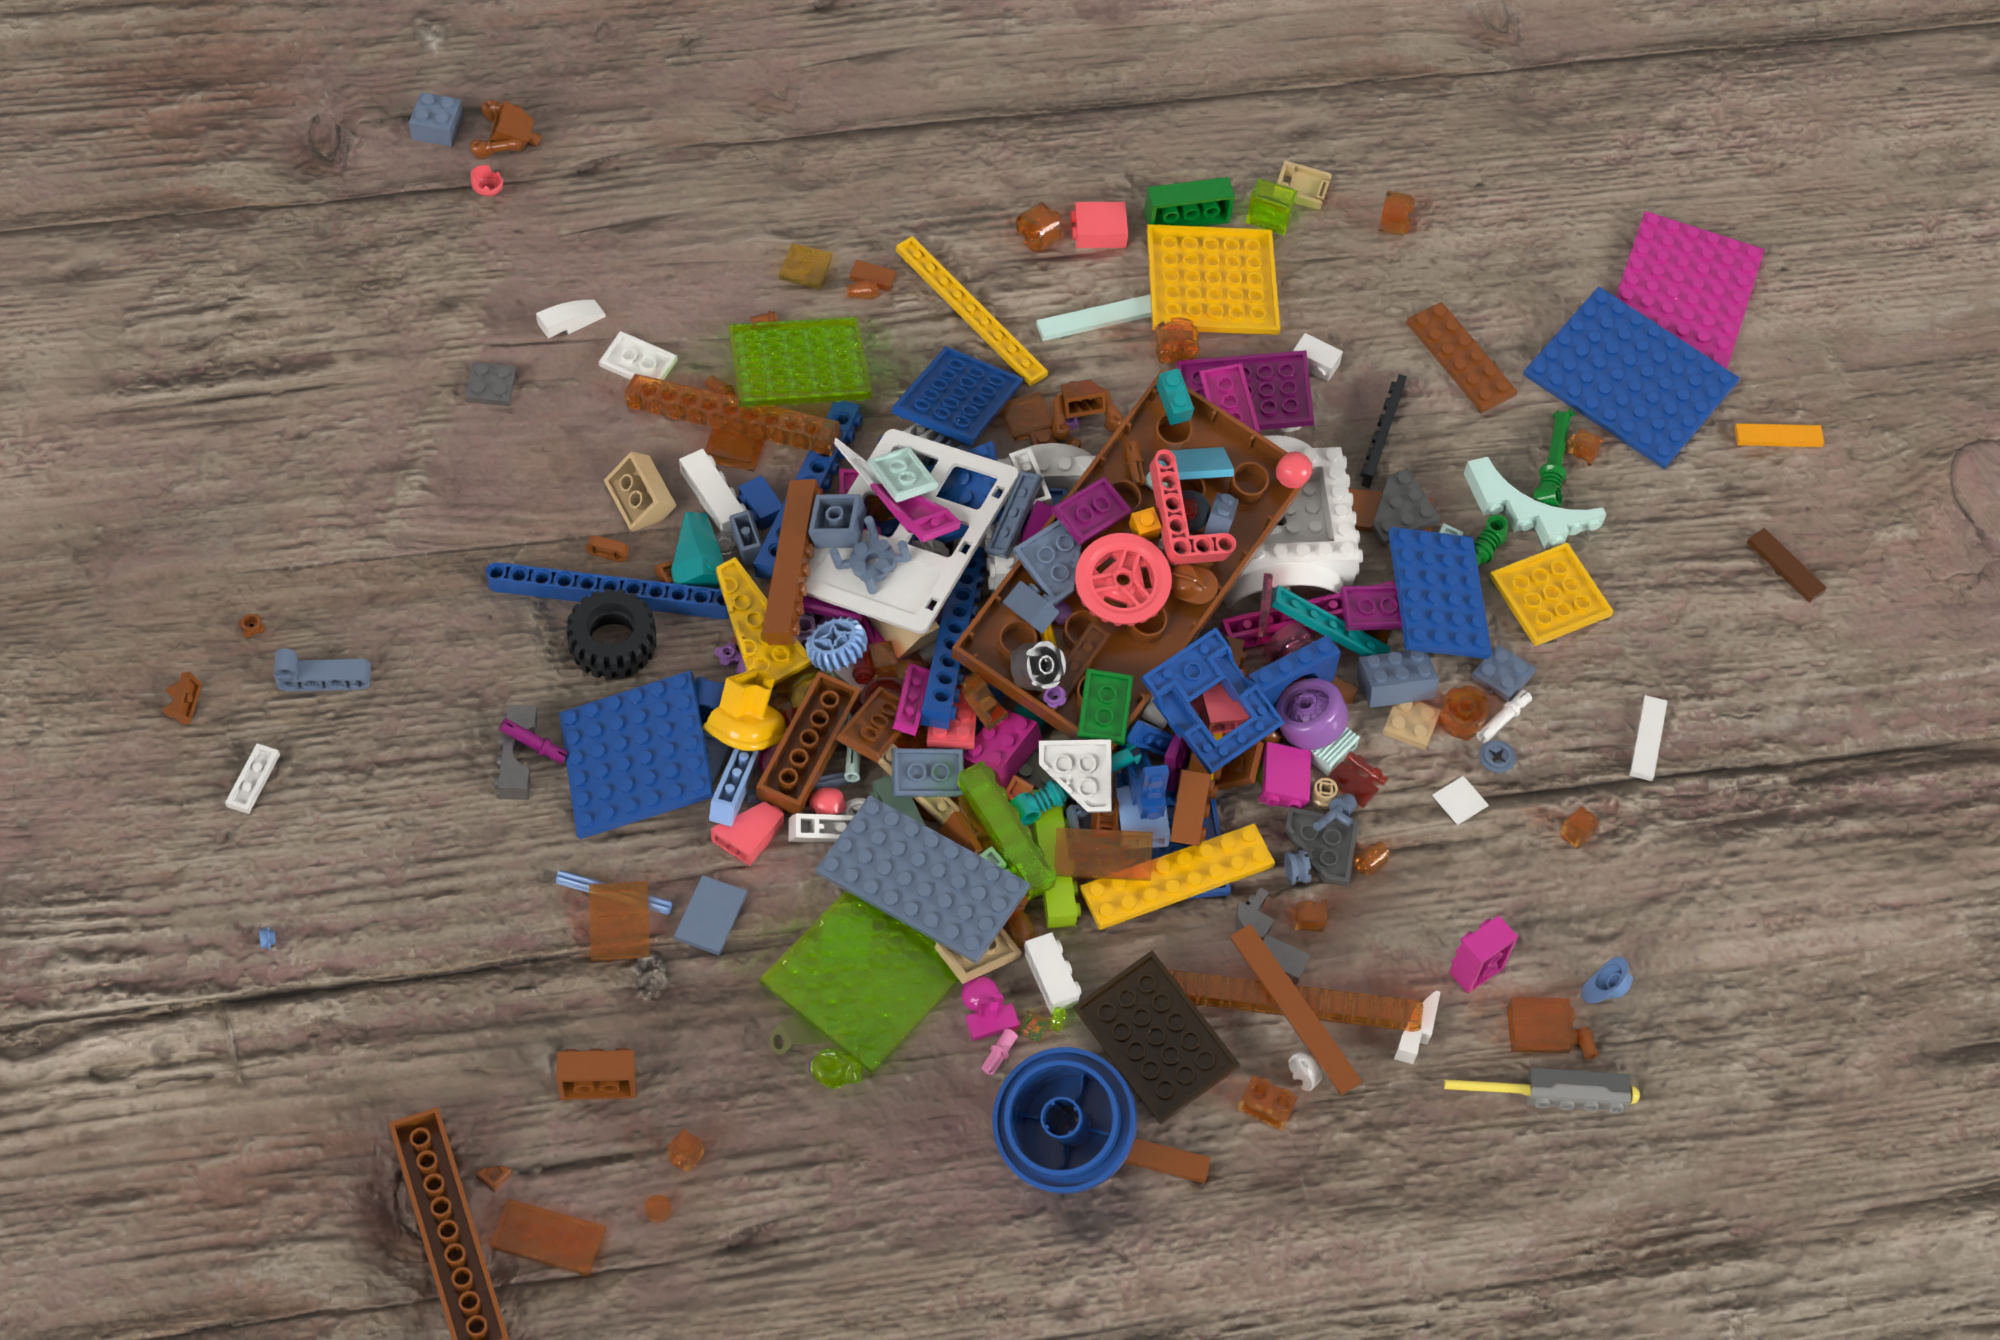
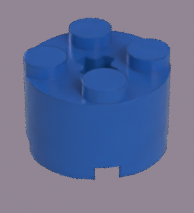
[695,677,725,727]

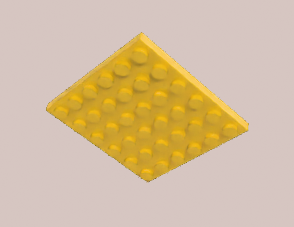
[1146,224,1280,335]

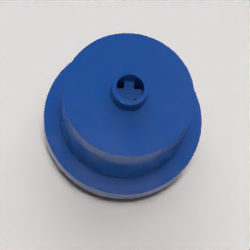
[992,1047,1137,1194]

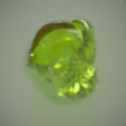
[809,1048,863,1090]

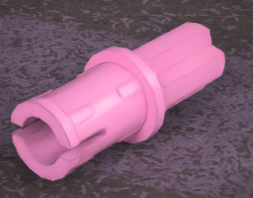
[982,1029,1018,1075]

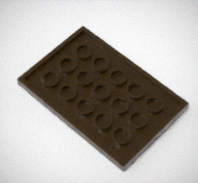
[1073,950,1241,1125]

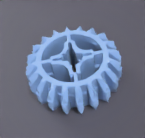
[805,616,868,672]

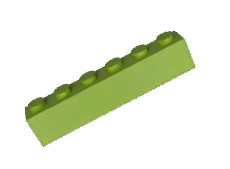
[1031,789,1081,928]

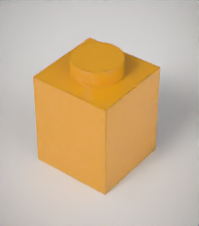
[1129,507,1162,541]

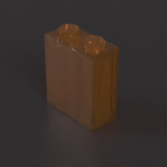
[1507,997,1577,1053]

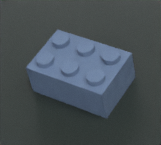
[1357,650,1439,708]

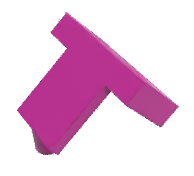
[965,994,1020,1041]

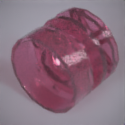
[1263,622,1316,683]

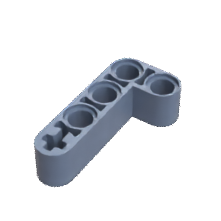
[274,649,371,692]

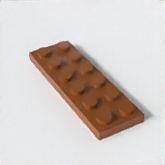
[1406,302,1517,413]

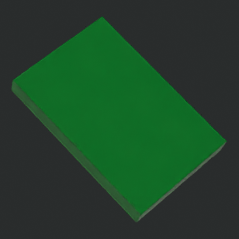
[1077,668,1134,745]

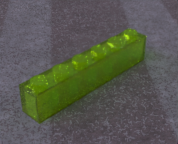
[956,761,1057,900]

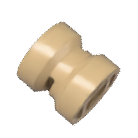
[1311,778,1338,810]

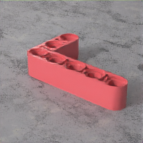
[1150,449,1236,565]

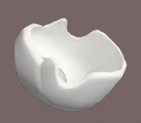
[1288,1051,1323,1091]

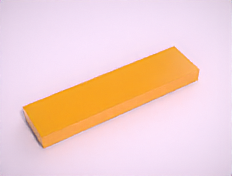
[1734,423,1824,447]

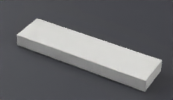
[1629,695,1667,781]

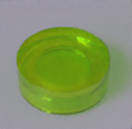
[1050,1007,1067,1033]

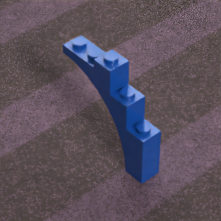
[1117,729,1169,820]

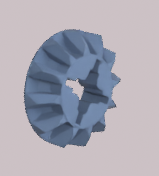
[1478,740,1516,774]

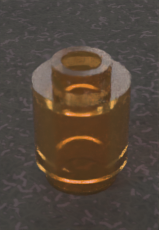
[1355,842,1390,875]
[1007,910,1038,948]

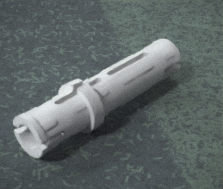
[1476,690,1532,743]

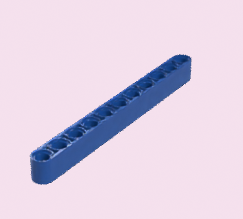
[486,562,730,619]

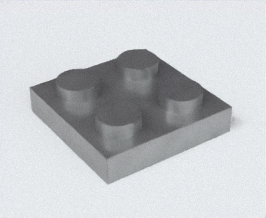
[465,362,517,407]

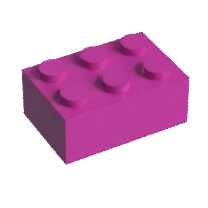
[963,707,1043,790]
[1449,915,1518,994]

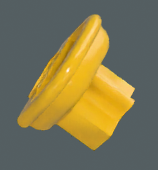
[702,668,787,751]

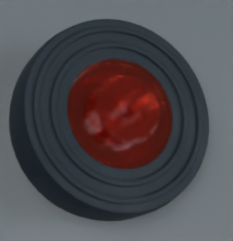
[1168,490,1210,532]

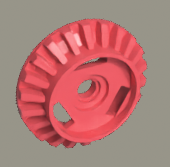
[1075,533,1172,626]

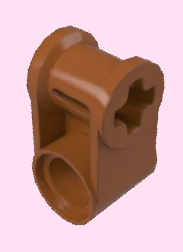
[1089,795,1119,842]

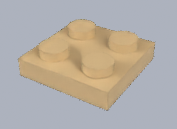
[1382,701,1441,750]

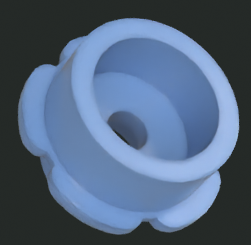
[259,925,276,950]

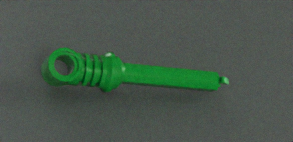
[1534,408,1575,507]
[1474,515,1508,567]

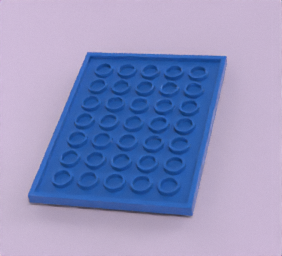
[1523,286,1740,469]

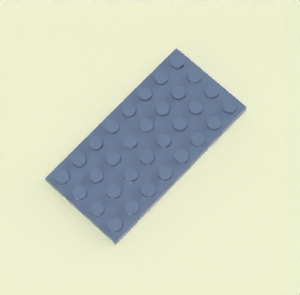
[815,795,1030,964]

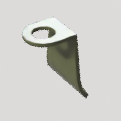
[769,1008,831,1055]

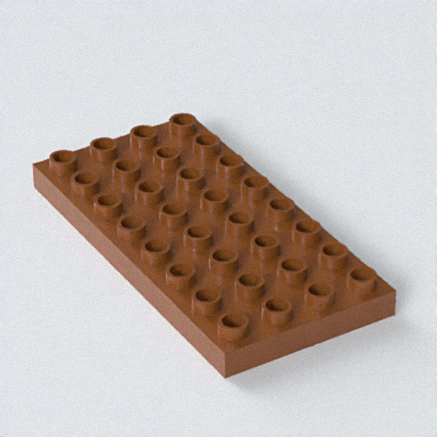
[951,370,1314,753]

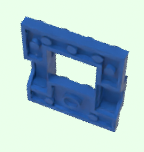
[1141,628,1285,774]

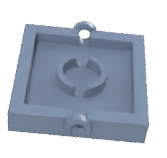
[1471,645,1536,701]

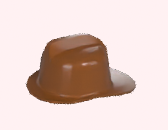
[1169,564,1218,604]

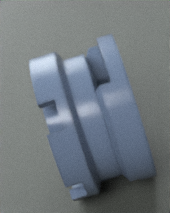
[1284,849,1311,885]

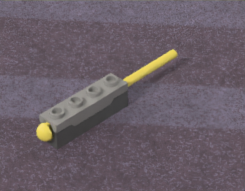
[1444,1068,1640,1113]

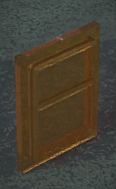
[705,403,772,472]
[589,881,650,961]

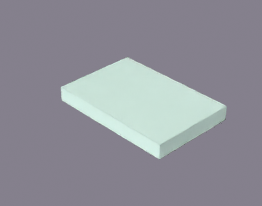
[868,446,938,503]

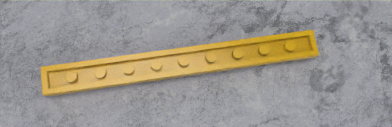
[896,236,1048,387]

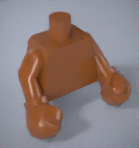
[470,100,541,160]
[1052,380,1124,441]

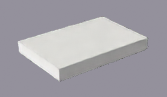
[599,331,678,391]

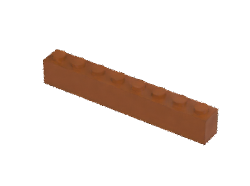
[762,479,823,645]

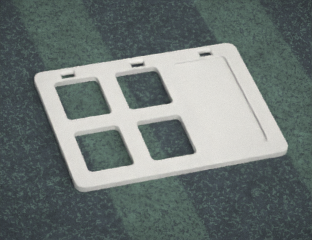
[806,429,1019,634]

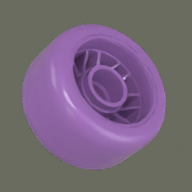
[1275,678,1349,750]

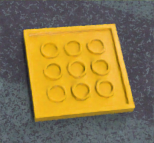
[1489,542,1614,646]

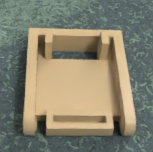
[1273,161,1332,210]

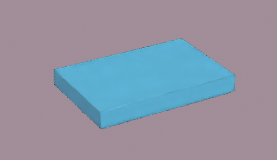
[1156,447,1234,480]

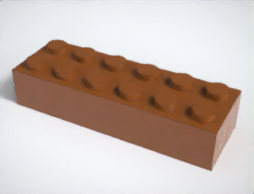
[756,671,861,815]

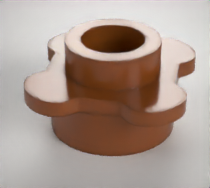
[238,614,265,638]

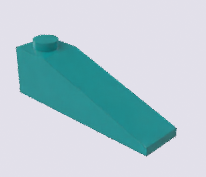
[671,512,723,589]

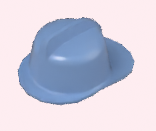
[1581,957,1633,1004]

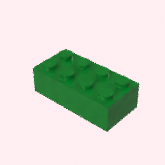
[1143,177,1235,227]

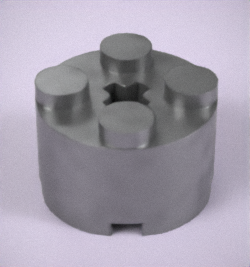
[1010,641,1066,690]

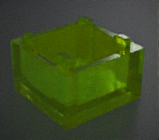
[1245,178,1298,236]

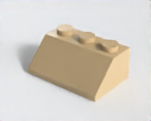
[604,451,677,532]
[866,616,939,660]

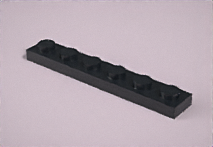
[1360,374,1407,489]

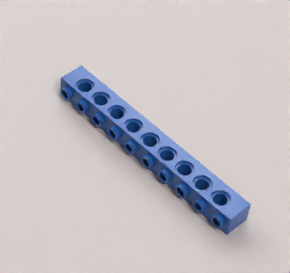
[754,398,863,580]
[920,543,987,729]

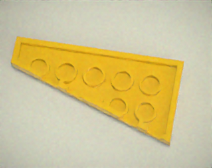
[716,557,812,686]

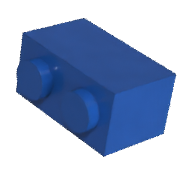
[737,475,782,531]

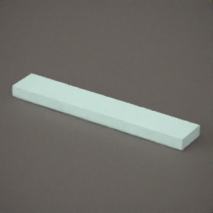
[1036,295,1151,341]

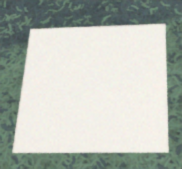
[1432,776,1489,825]

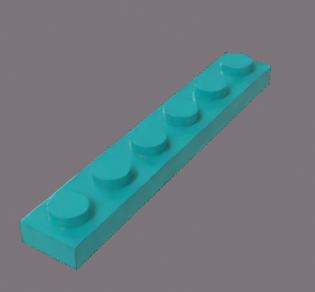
[1270,585,1391,657]

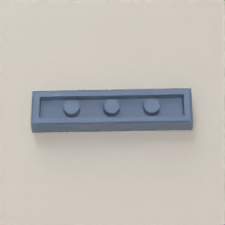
[986,471,1043,559]

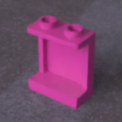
[1258,742,1311,809]

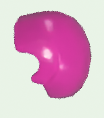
[961,976,1000,1013]

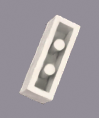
[1023,932,1082,1014]

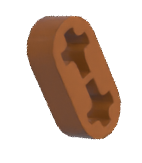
[585,535,630,562]

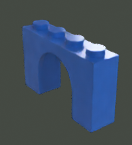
[1249,635,1341,708]

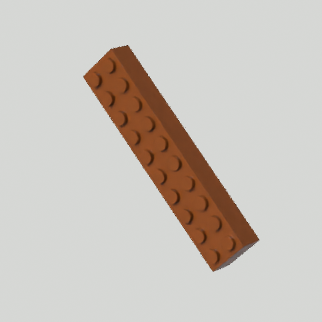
[388,1107,509,1340]

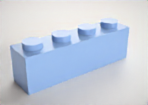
[709,748,761,827]

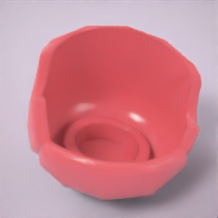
[470,165,503,197]
[1276,451,1312,488]
[809,787,847,815]

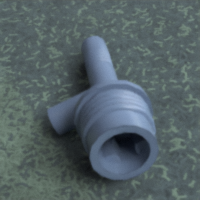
[1313,793,1357,831]

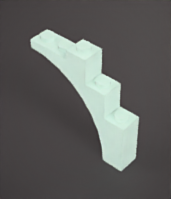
[1464,457,1606,549]

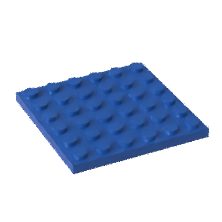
[559,671,714,839]

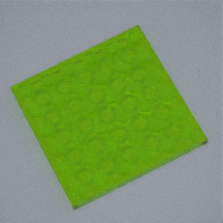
[728,317,872,407]
[760,890,959,1074]

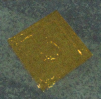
[779,243,832,290]

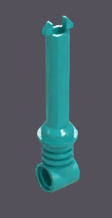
[1009,743,1142,826]

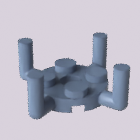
[829,516,912,594]

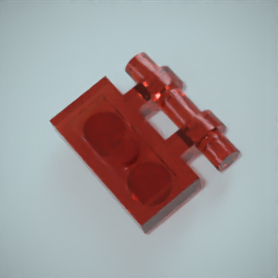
[1327,751,1388,808]

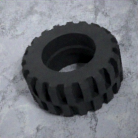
[566,589,657,680]

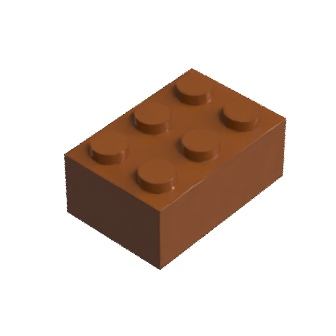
[1169,770,1214,846]
[556,1048,637,1100]

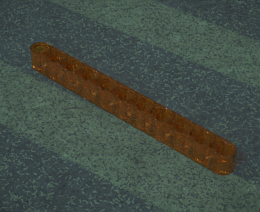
[1167,969,1423,1032]

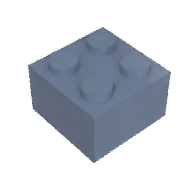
[409,92,463,147]
[808,494,867,548]

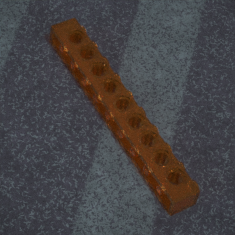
[624,374,841,456]

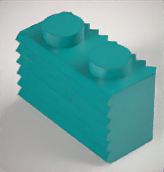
[1156,369,1194,425]

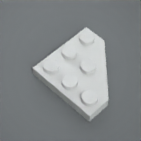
[1039,739,1112,813]

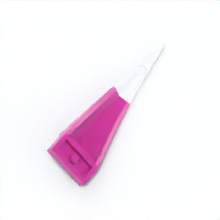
[834,438,961,543]

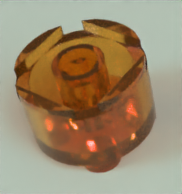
[1379,190,1415,236]
[1015,202,1063,252]
[1154,318,1199,364]
[1439,685,1490,741]

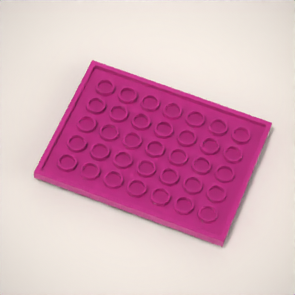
[1615,211,1765,369]

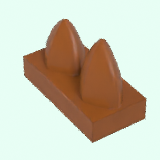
[162,672,202,725]

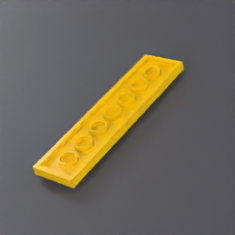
[1080,823,1275,930]

